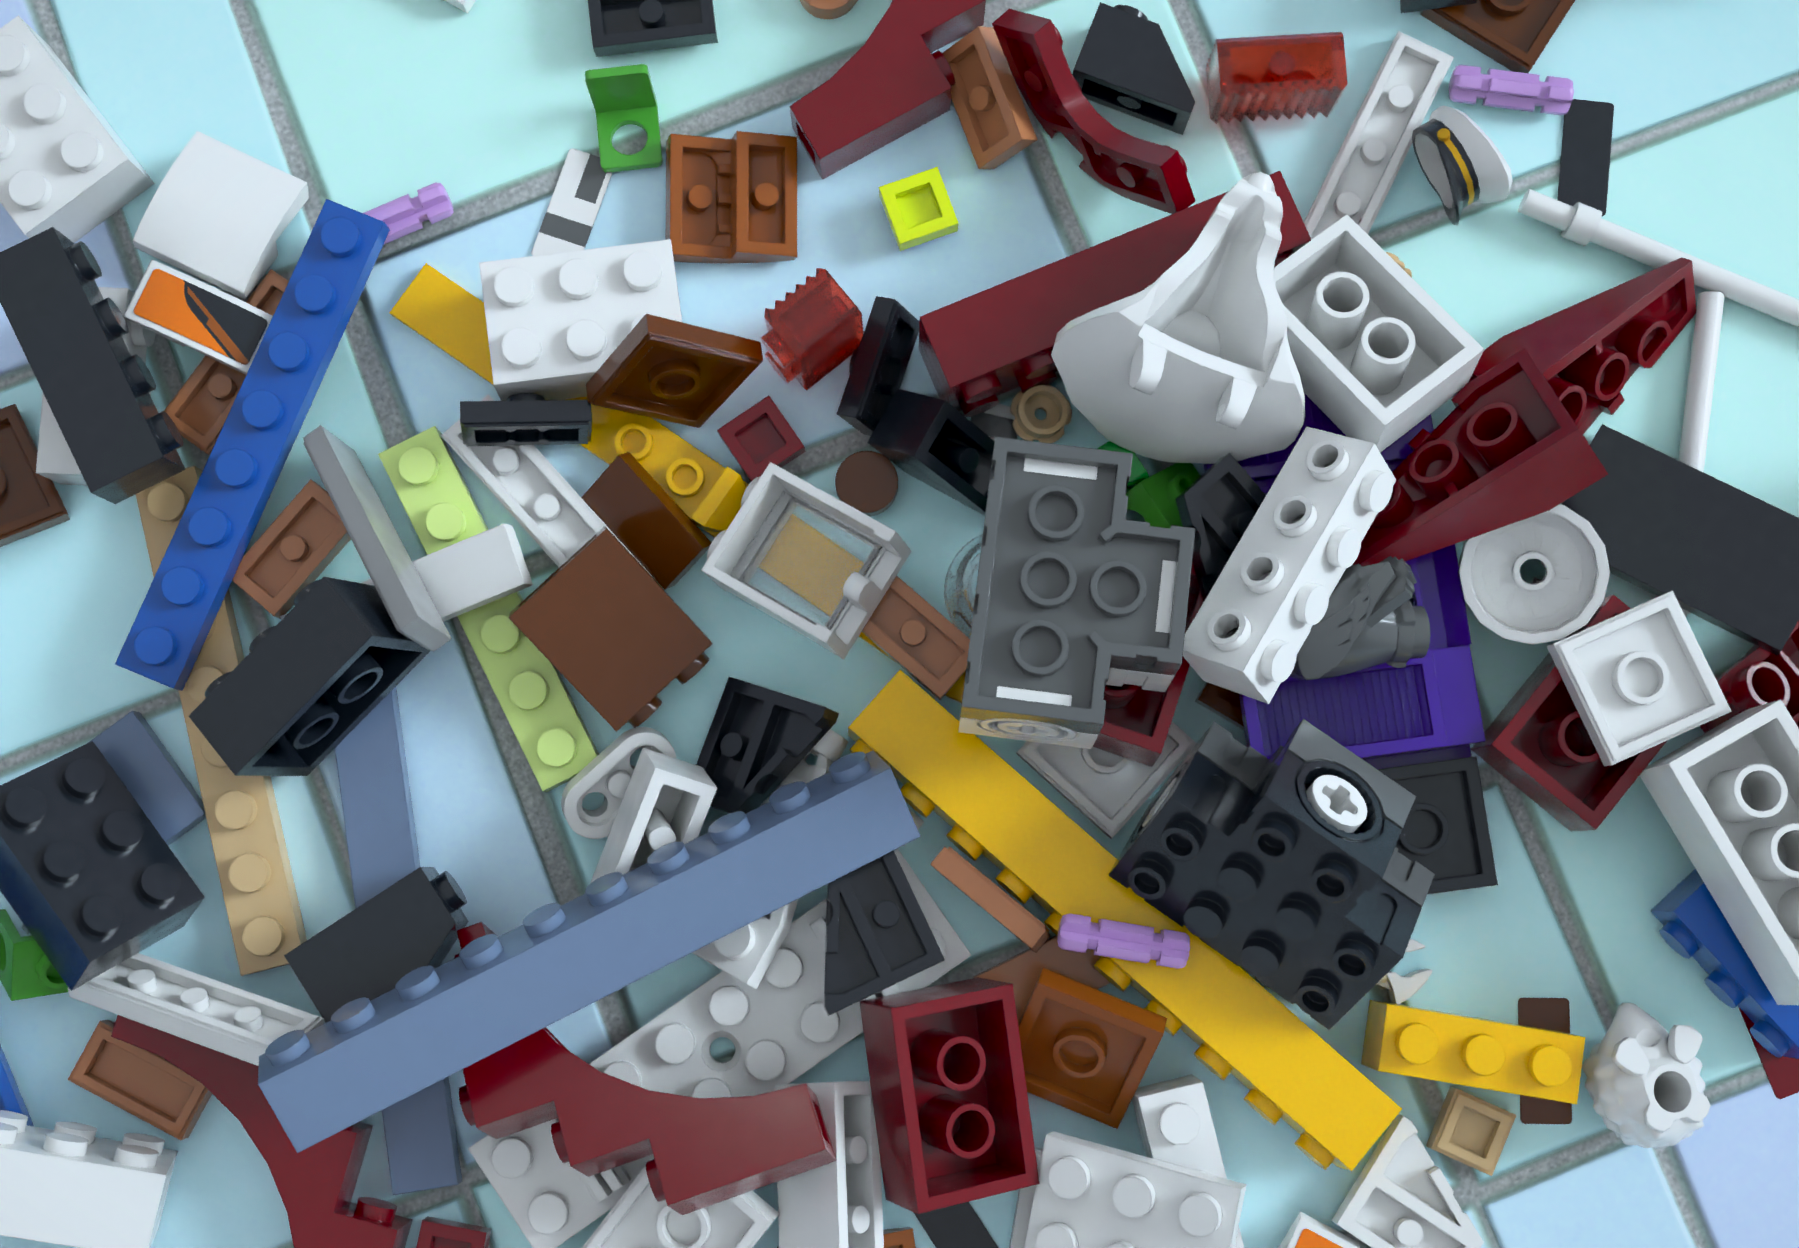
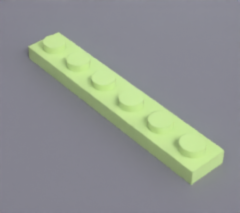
[378,426,599,792]

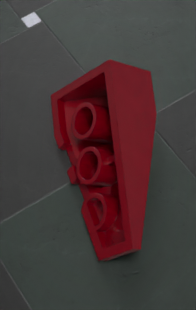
[1468,257,1696,444]
[1352,347,1608,566]

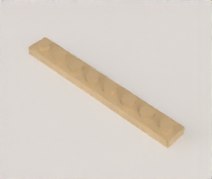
[136,466,307,976]

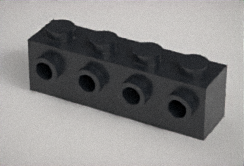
[0,227,186,504]

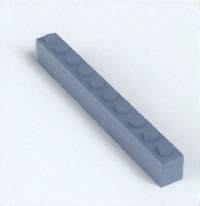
[258,751,921,1153]

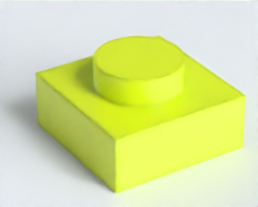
[879,167,959,251]

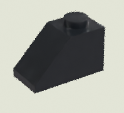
[1072,2,1195,135]
[867,389,994,516]

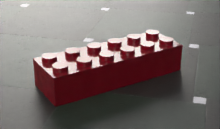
[919,171,1311,417]

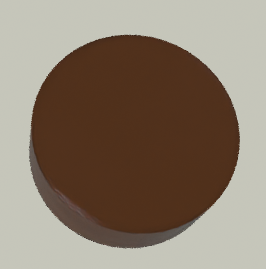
[835,451,898,516]

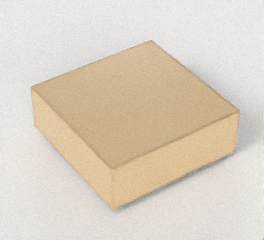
[1426,1086,1516,1176]

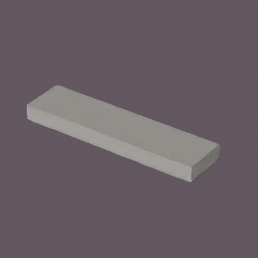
[303,425,452,652]

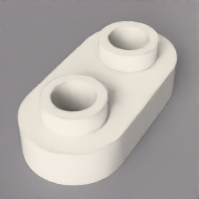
[561,727,677,839]

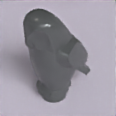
[1289,556,1430,680]

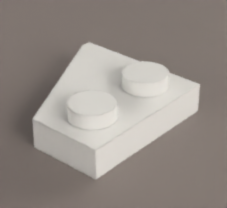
[1332,1114,1484,1248]

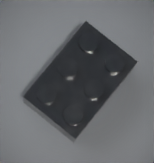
[189,577,431,776]
[0,741,205,991]

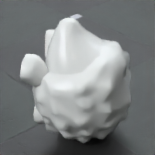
[1582,1003,1710,1150]

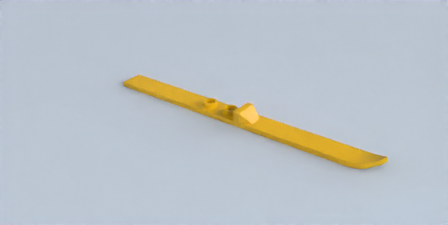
[389,263,970,704]

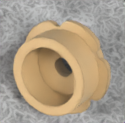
[1010,384,1072,443]

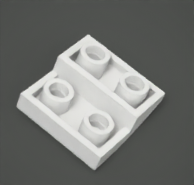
[133,131,309,300]

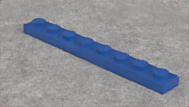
[115,199,390,691]

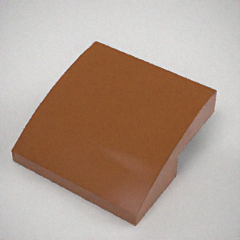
[665,131,797,263]

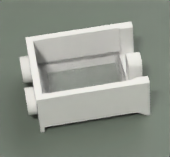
[701,462,912,660]

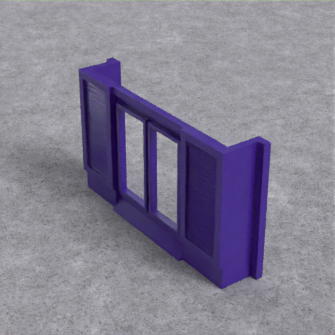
[1203,393,1486,769]

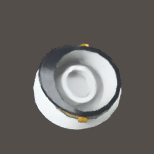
[1412,105,1513,225]

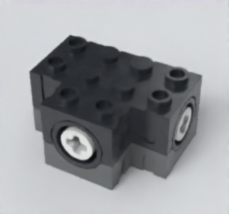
[1109,719,1435,1030]

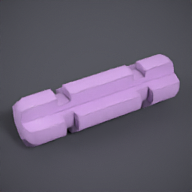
[1448,65,1574,116]
[363,182,454,244]
[1057,913,1190,969]

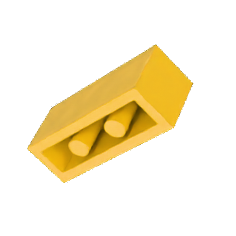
[1361,1000,1585,1104]

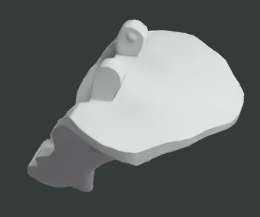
[1051,172,1305,464]

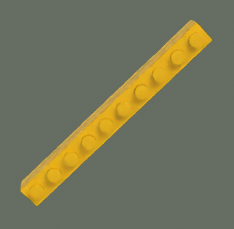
[848,670,1402,1171]

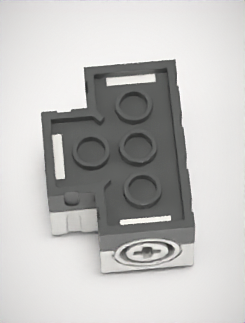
[958,437,1195,749]

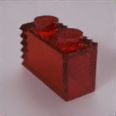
[1206,32,1348,124]
[760,268,864,390]

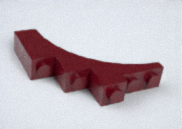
[789,0,986,180]
[454,922,837,1215]
[111,1015,413,1248]

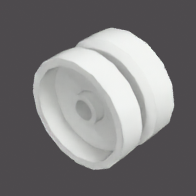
[1459,504,1610,645]

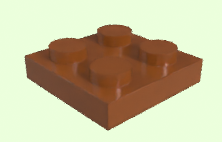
[1018,968,1167,1129]

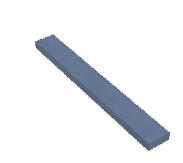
[335,687,463,1195]

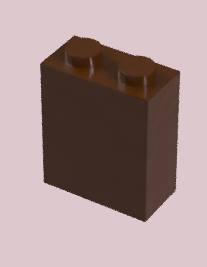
[508,526,713,732]

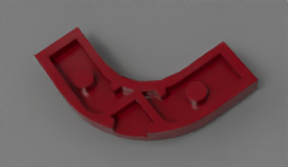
[992,9,1196,214]

